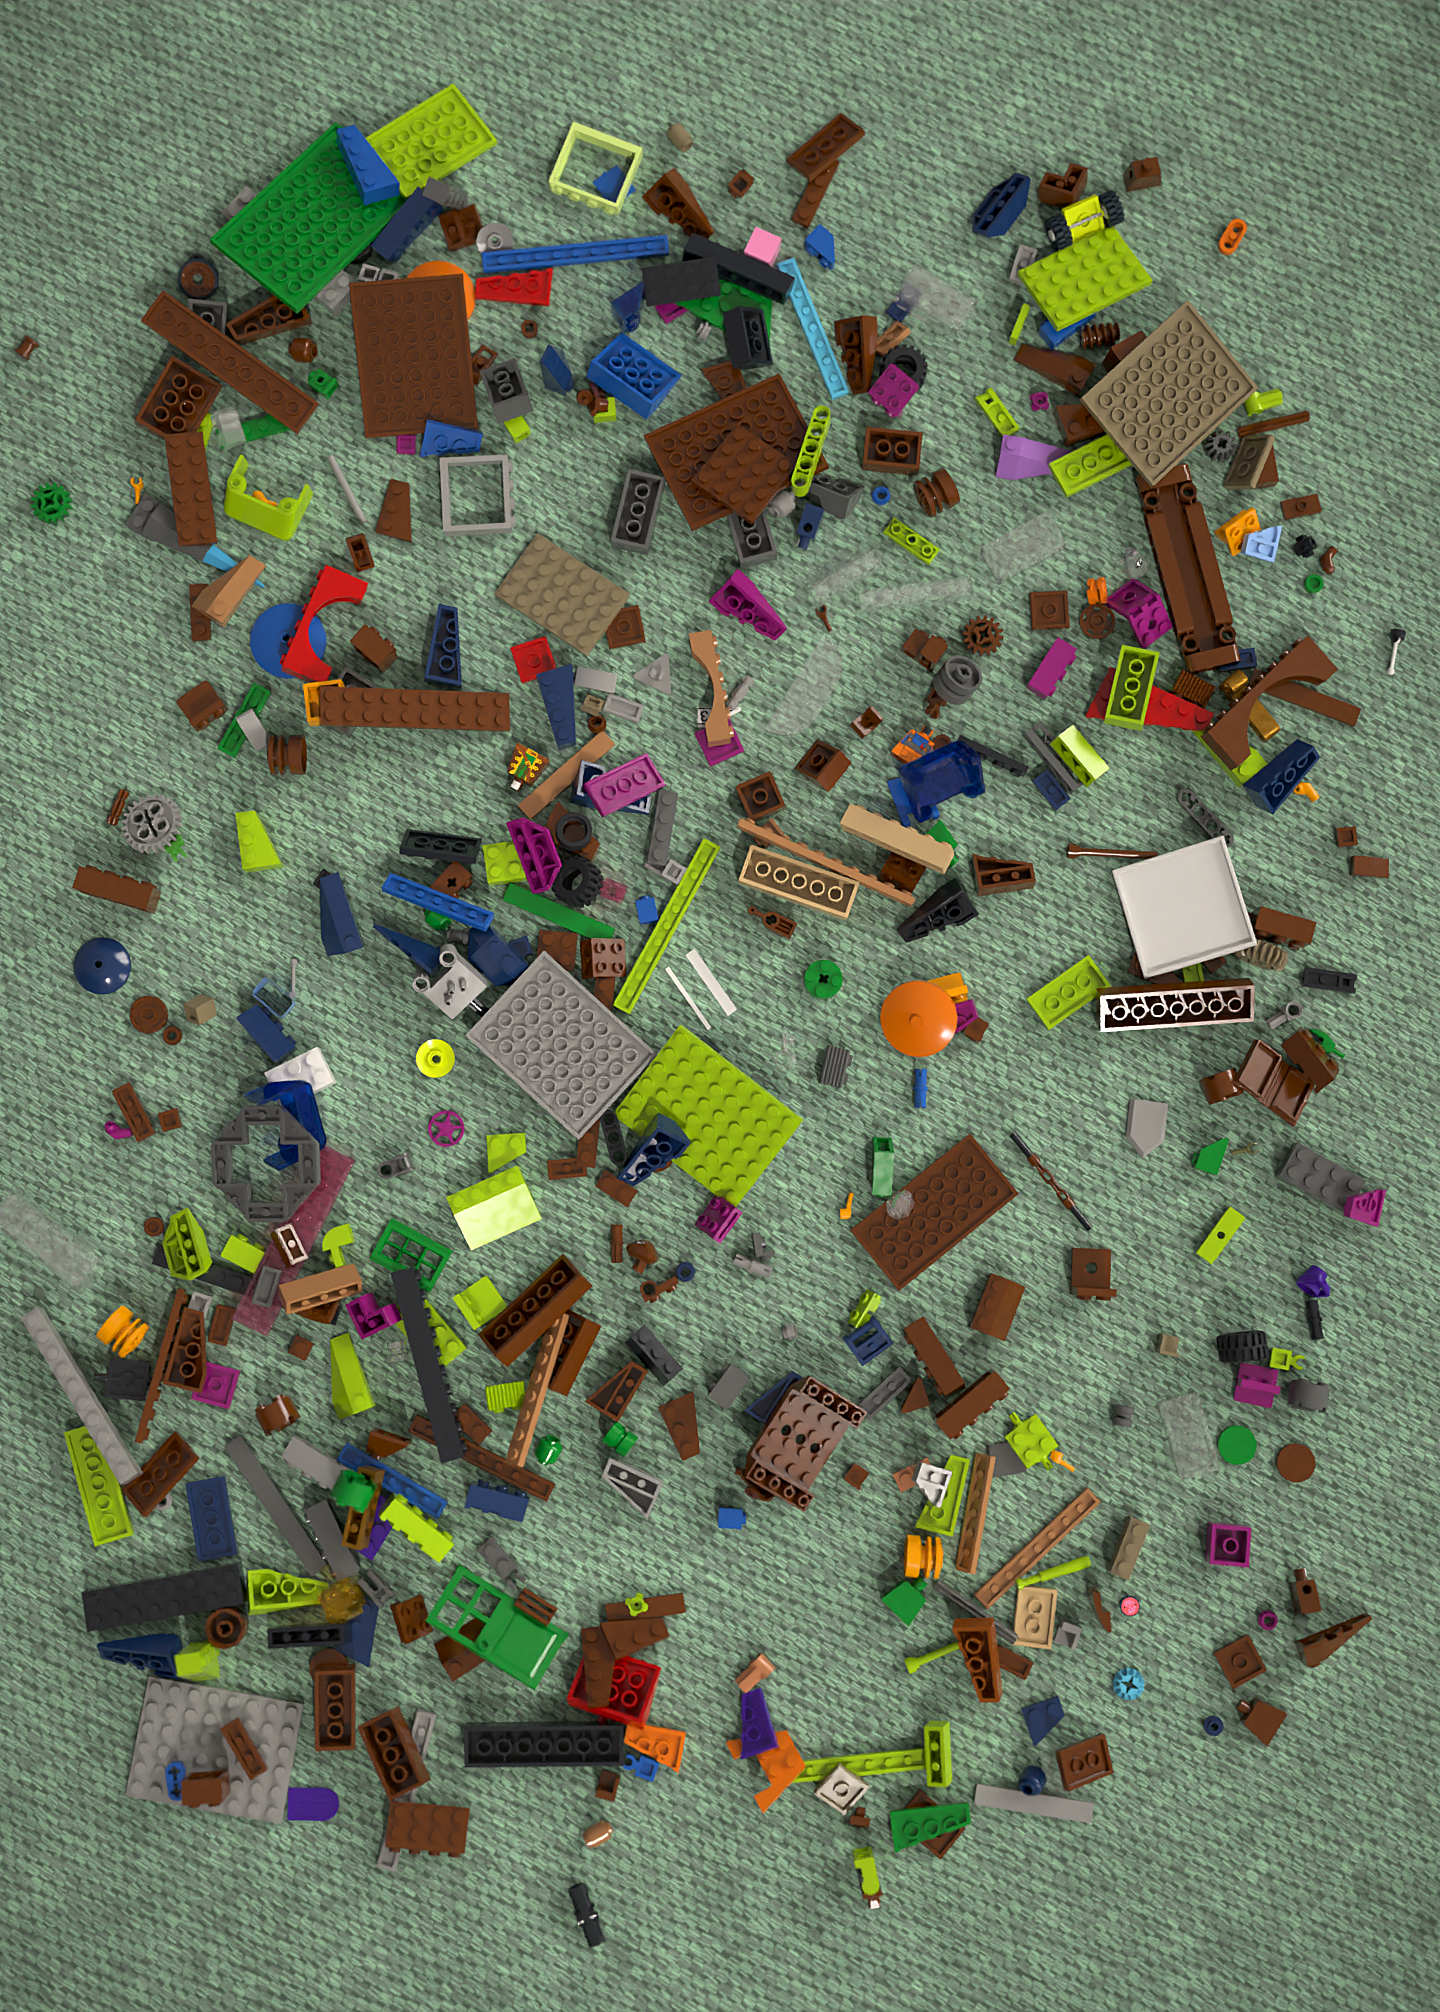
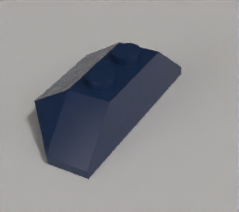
[972,172,1031,237]
[468,925,530,986]

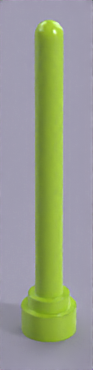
[904,1641,959,1674]

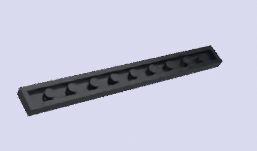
[152,1245,342,1326]

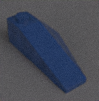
[320,872,364,956]
[373,924,447,977]

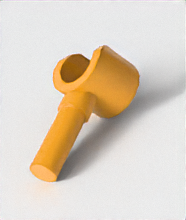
[131,477,144,505]
[840,1193,854,1219]
[1050,1450,1075,1472]

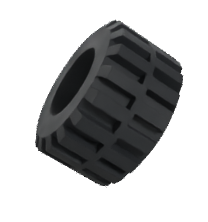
[879,344,928,394]
[551,856,603,908]
[1216,1330,1269,1363]

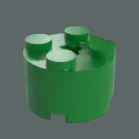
[803,960,843,1000]
[331,1469,377,1513]

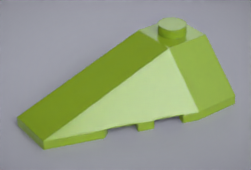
[330,1332,376,1420]

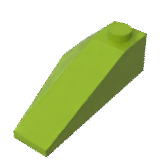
[1191,721,1267,788]
[247,1569,330,1615]

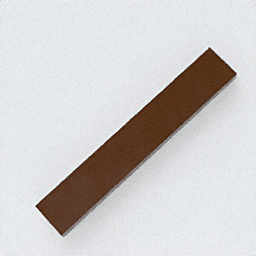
[1247,668,1361,727]

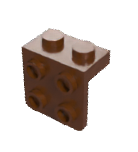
[177,681,228,732]
[877,852,927,893]

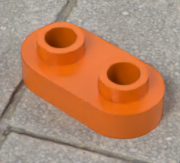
[1218,219,1247,255]

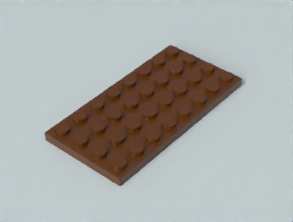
[850,1134,1019,1291]

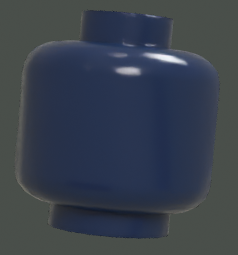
[1018,1765,1047,1796]

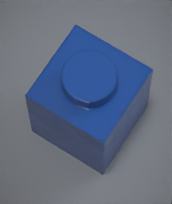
[635,895,659,925]
[718,1506,746,1529]

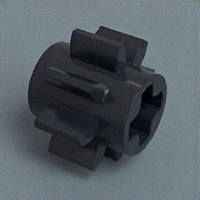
[1293,534,1317,558]

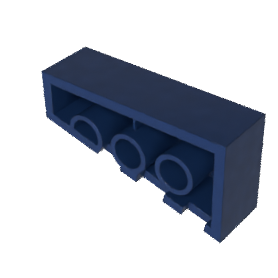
[1243,739,1320,815]

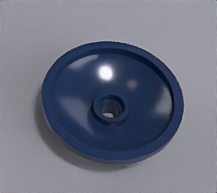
[73,937,131,995]

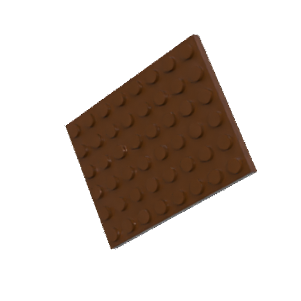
[349,274,478,439]
[643,374,829,531]

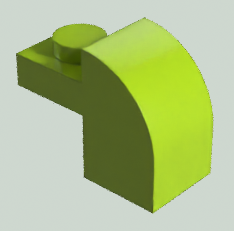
[322,1224,355,1268]

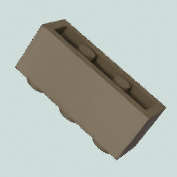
[1107,1515,1150,1580]

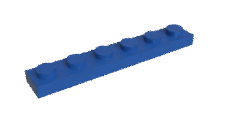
[381,873,494,932]
[337,1442,448,1519]

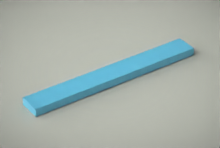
[776,257,849,400]

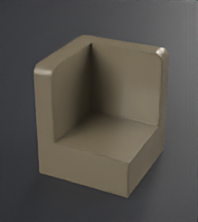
[183,994,217,1025]
[1155,1333,1179,1357]

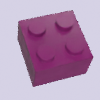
[1205,1521,1252,1567]

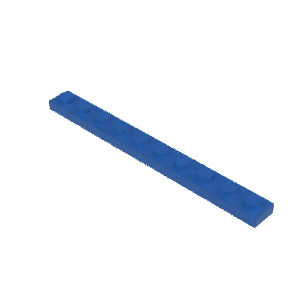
[482,235,669,273]

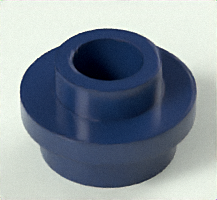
[676,1262,695,1282]
[1203,1715,1224,1736]

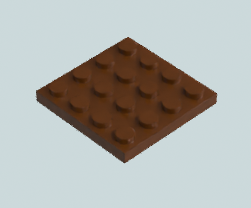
[691,424,796,524]

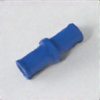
[913,1069,928,1108]

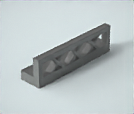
[1023,721,1083,794]

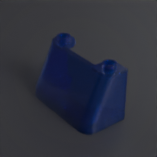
[898,741,986,823]

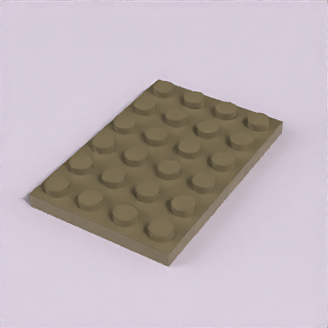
[494,533,630,657]

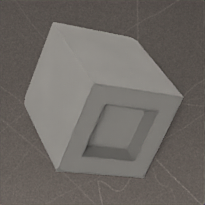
[1054,1619,1082,1651]

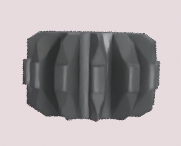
[1204,429,1237,463]

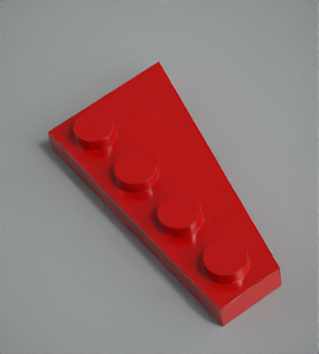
[475,268,553,307]

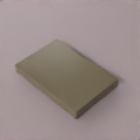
[1223,435,1275,489]

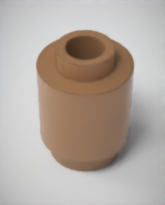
[583,1820,613,1848]

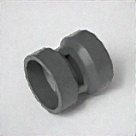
[1112,1404,1134,1427]

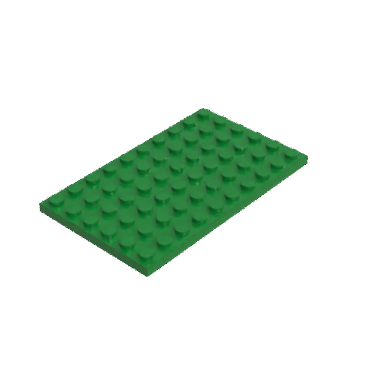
[210,122,406,313]

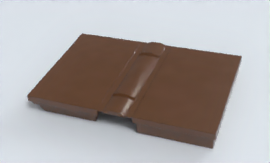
[1233,1039,1315,1127]

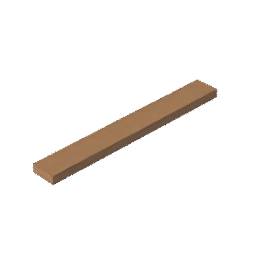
[973,1487,1101,1609]

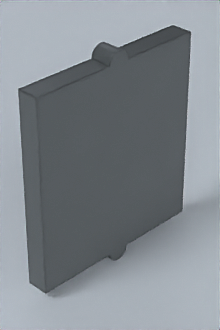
[988,1442,1027,1478]

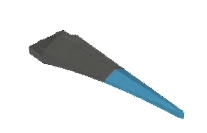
[125,494,265,588]

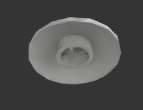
[476,222,514,254]

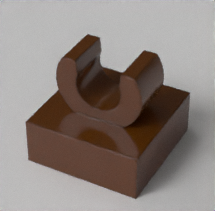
[848,1806,870,1829]

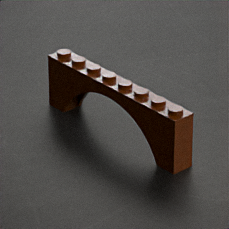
[1200,636,1338,770]

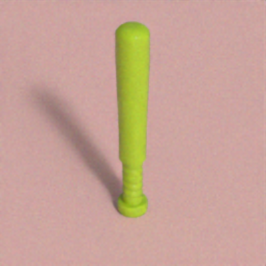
[1015,1556,1091,1590]

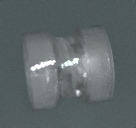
[387,1340,409,1363]

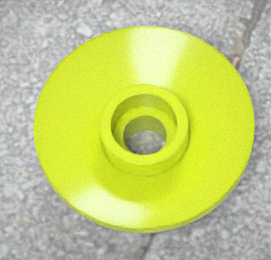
[416,1039,455,1078]

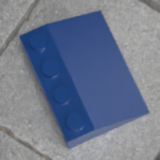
[586,333,682,420]

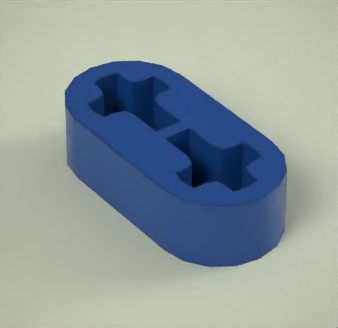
[165,1761,186,1801]

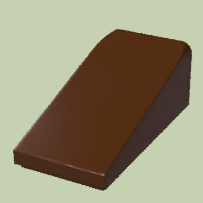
[472,345,498,386]
[1350,855,1389,878]

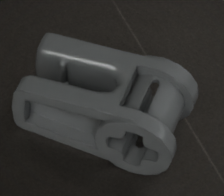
[357,1568,396,1608]

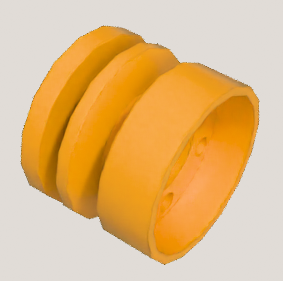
[96,1305,149,1358]
[904,1535,943,1579]

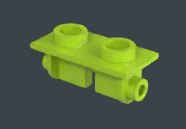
[848,1289,881,1328]

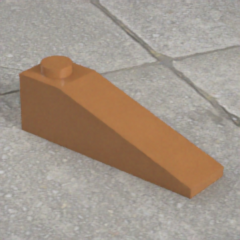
[192,555,266,628]

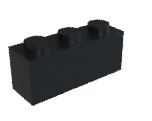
[624,1325,684,1386]

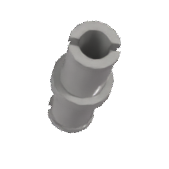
[733,1253,773,1279]

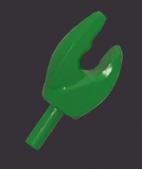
[1309,1028,1345,1059]

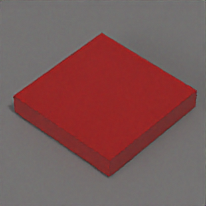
[510,636,556,684]

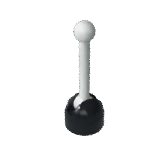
[1387,629,1406,675]

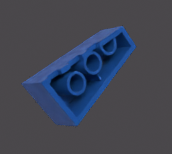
[336,125,400,205]

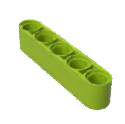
[791,405,831,497]

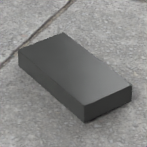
[251,1265,283,1309]

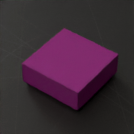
[396,435,416,455]

